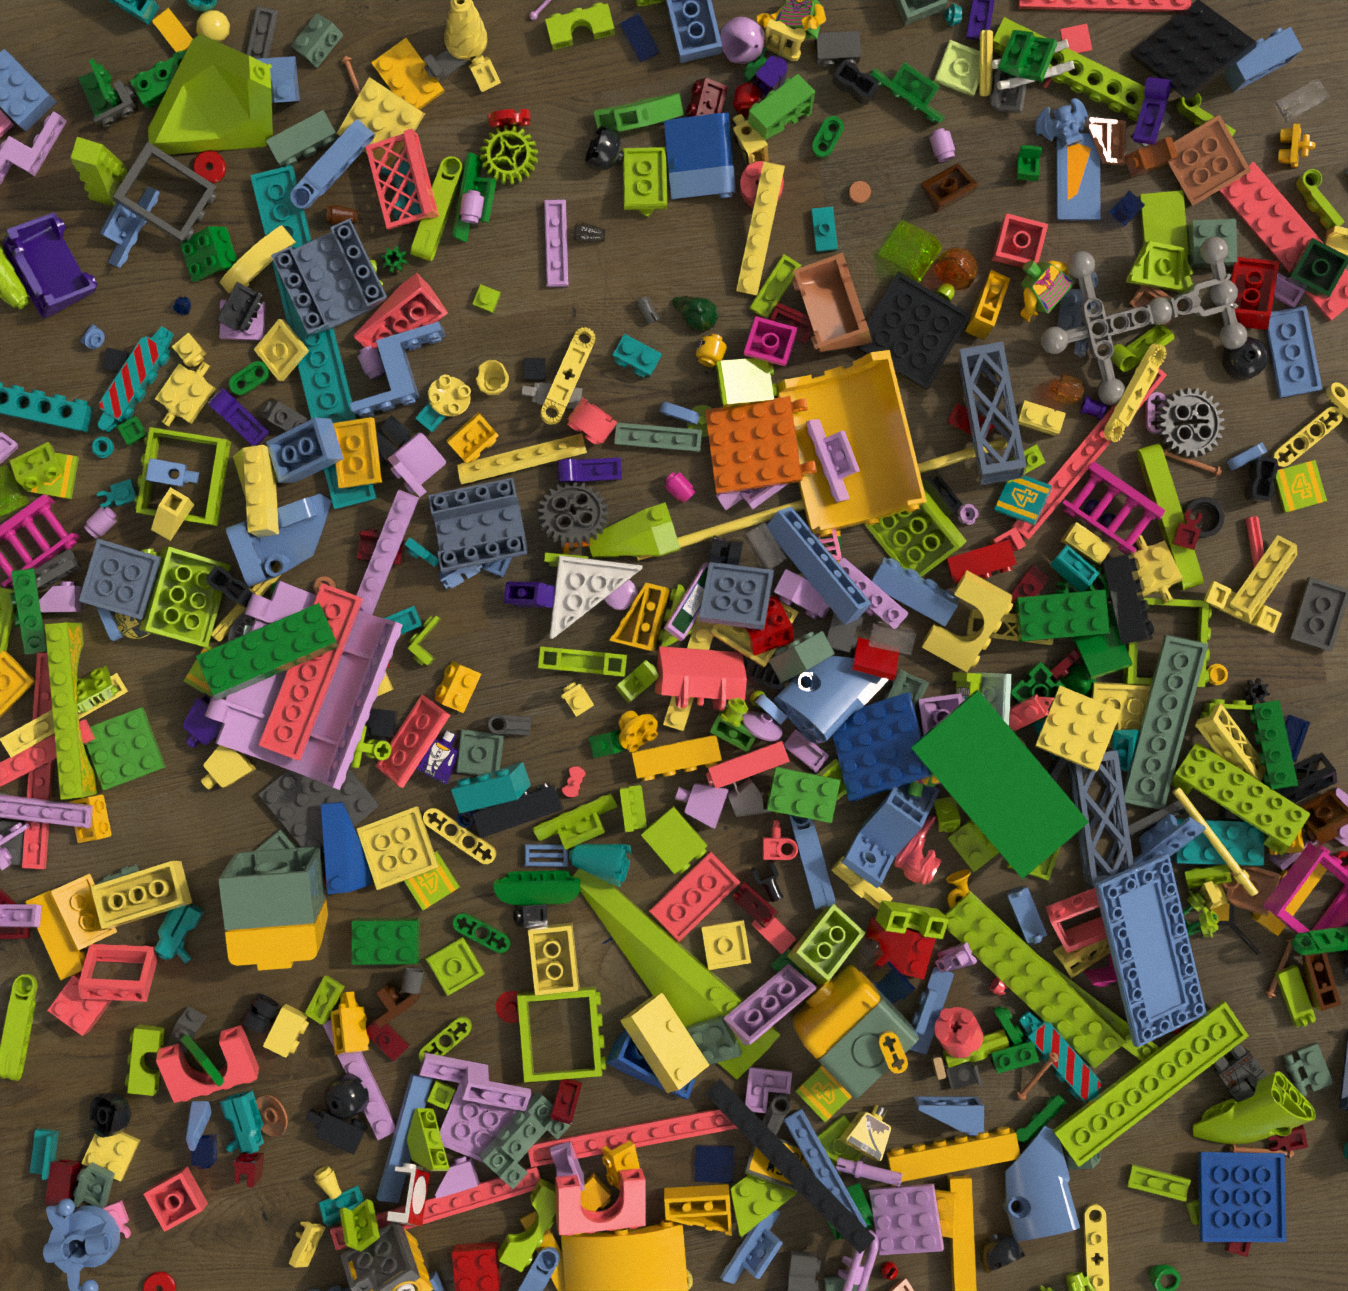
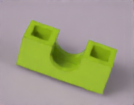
[545,3,615,51]
[875,900,949,939]
[125,1025,165,1096]

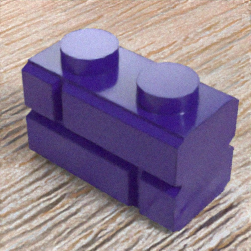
[755,56,788,97]
[503,582,555,608]

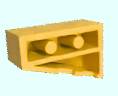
[609,583,670,652]
[664,1184,732,1236]

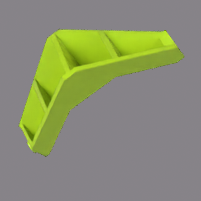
[148,34,273,155]

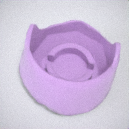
[604,580,638,610]

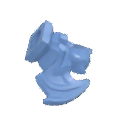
[1035,98,1088,149]

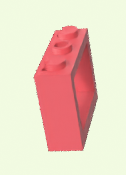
[1046,888,1107,953]
[78,944,158,1002]

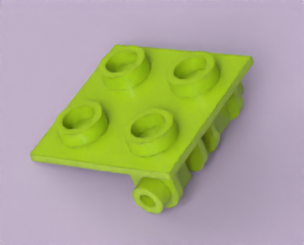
[77,665,119,713]

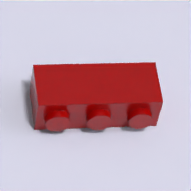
[945,539,1017,583]

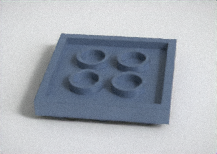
[79,539,162,620]
[699,562,774,630]

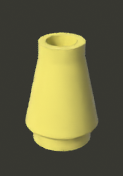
[314,1165,342,1200]

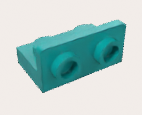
[612,334,662,378]

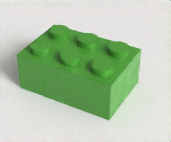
[766,767,841,823]

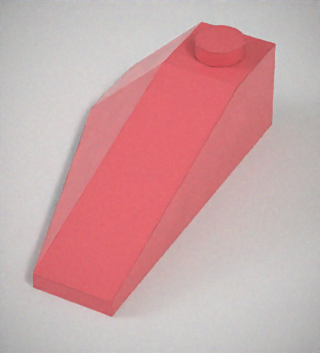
[354,273,448,349]

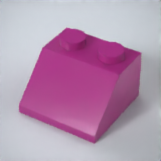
[744,316,797,366]

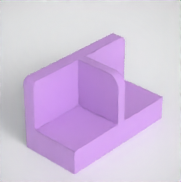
[550,1141,585,1191]

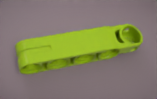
[410,156,463,262]
[0,974,37,1081]

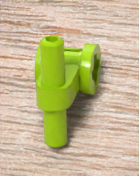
[351,725,391,768]

